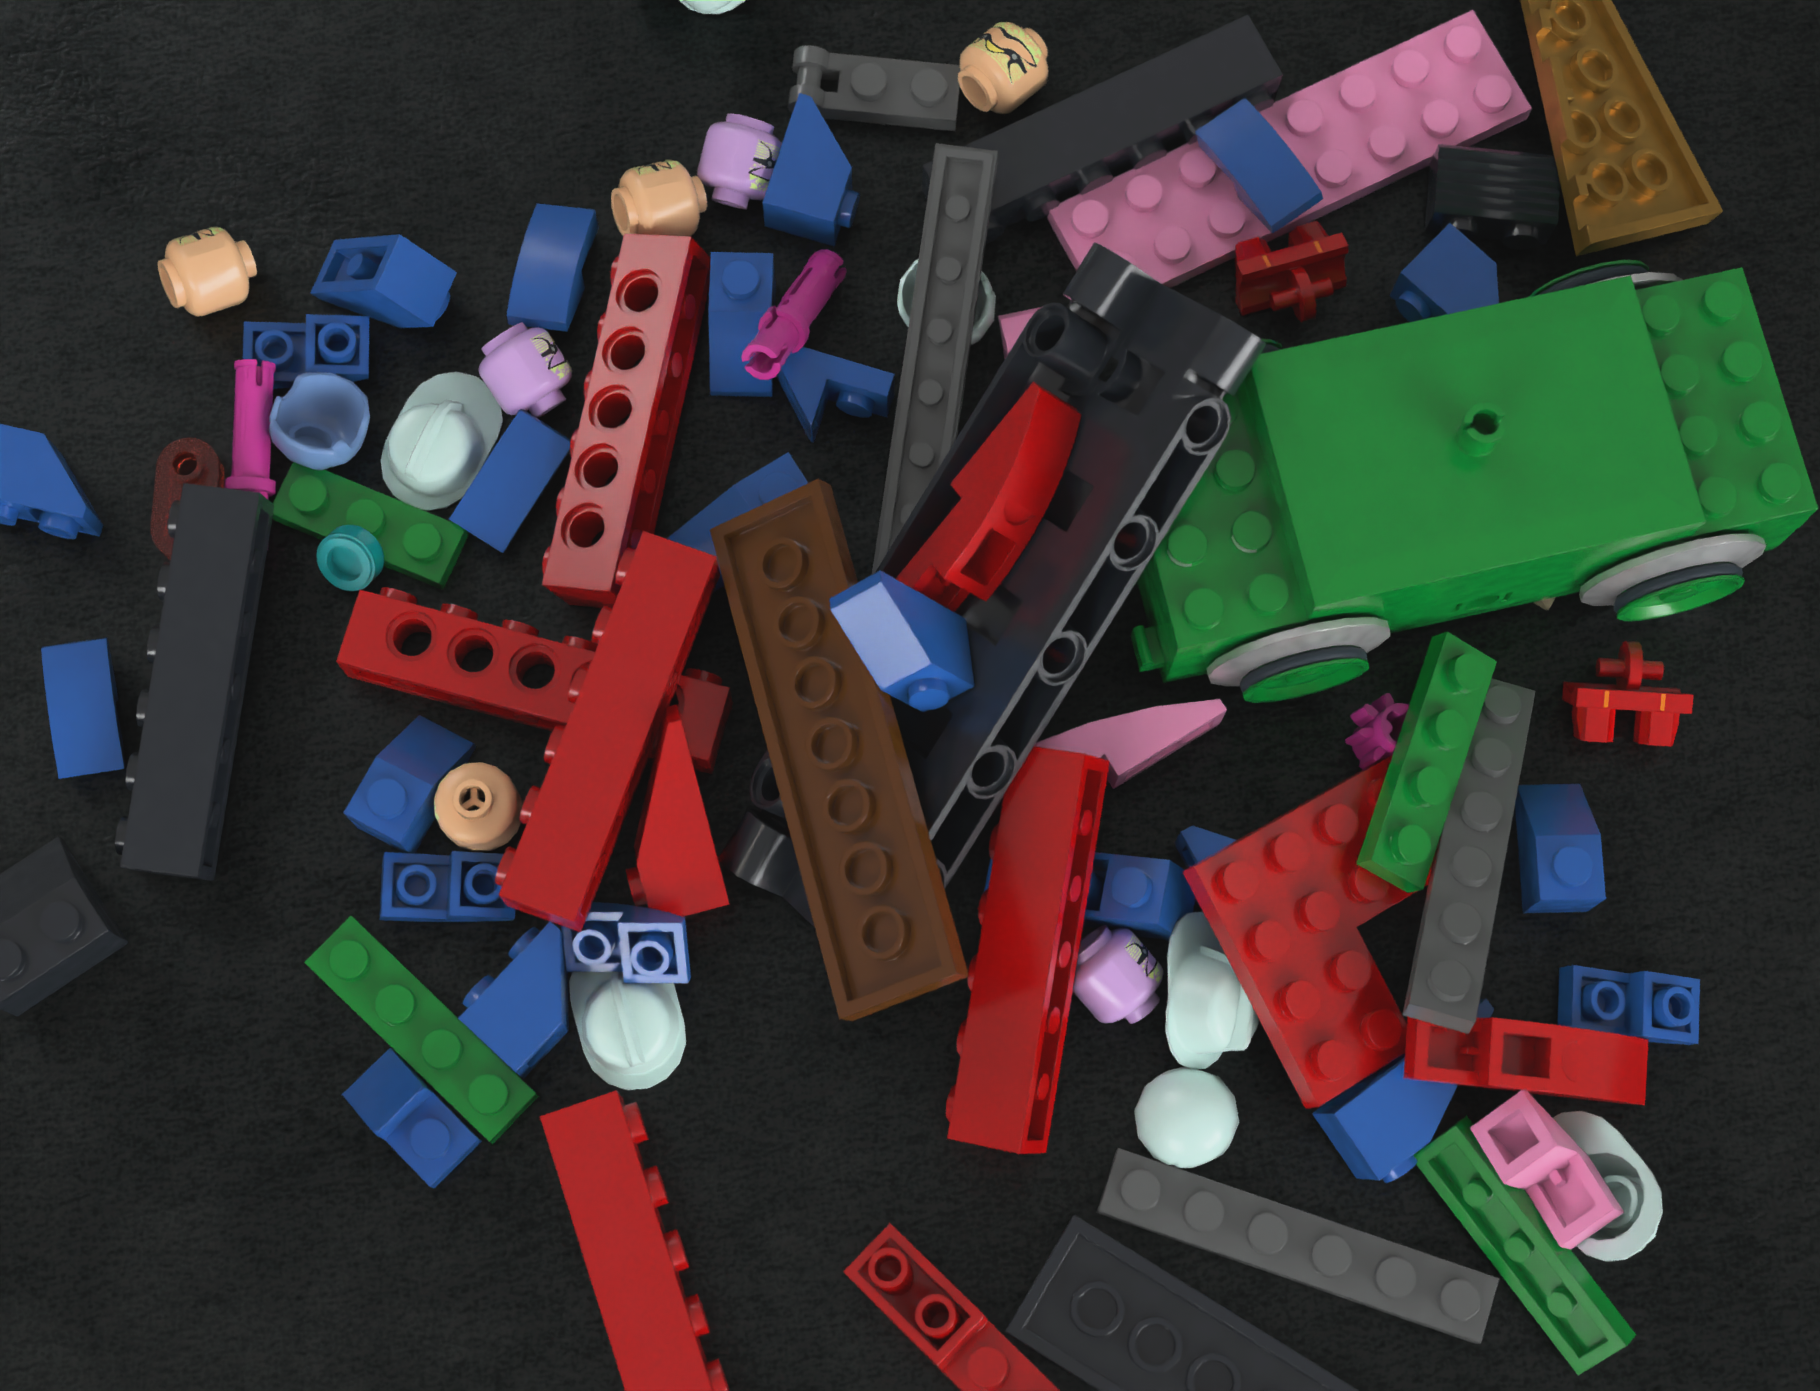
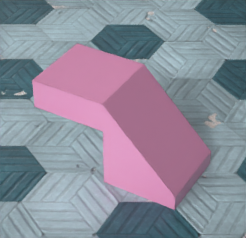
[1470,1090,1624,1250]

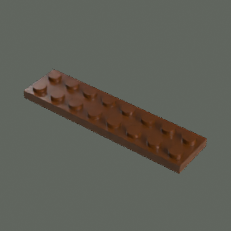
[710,479,969,1021]

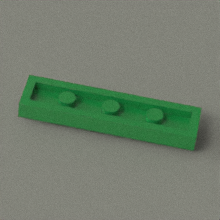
[1356,632,1497,893]
[304,916,539,1144]
[1414,1116,1636,1375]

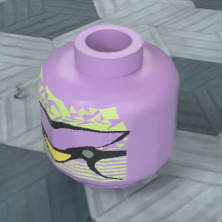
[697,114,782,209]
[479,322,572,419]
[1073,925,1163,1024]

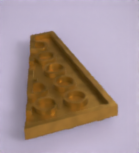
[1520,0,1723,256]

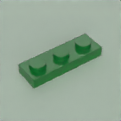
[272,462,469,590]

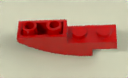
[896,381,1081,612]
[1403,1017,1649,1105]
[843,1223,1060,1391]

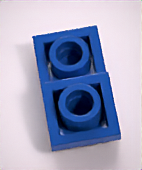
[1195,98,1323,234]
[507,203,599,331]
[243,314,369,388]
[449,409,571,553]
[41,637,127,779]
[379,851,515,922]
[561,902,691,983]
[1557,965,1700,1045]

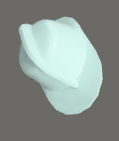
[380,372,503,511]
[1165,912,1259,1070]
[569,972,686,1090]
[1553,1111,1662,1261]

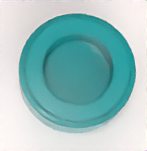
[316,525,384,591]

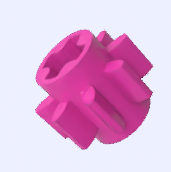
[1345,693,1409,770]

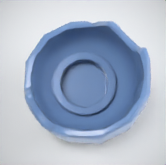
[269,372,370,470]

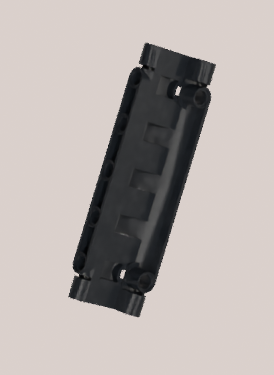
[718,242,1266,927]

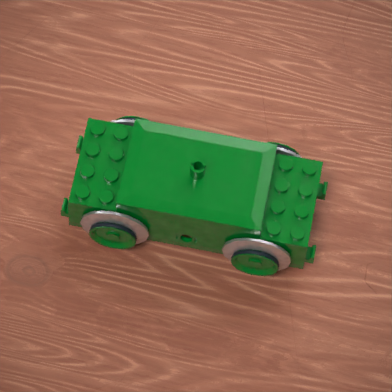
[1131,260,1819,703]

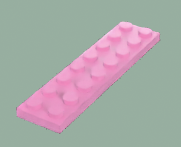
[1047,10,1532,288]

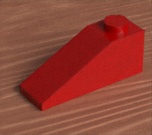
[626,704,729,917]

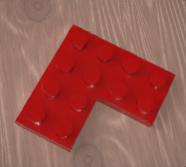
[1182,755,1433,1109]

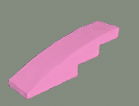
[1002,699,1227,798]

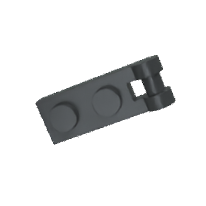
[788,46,961,131]

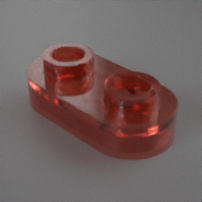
[151,438,224,560]

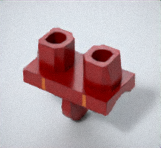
[1235,221,1348,322]
[1562,641,1694,747]

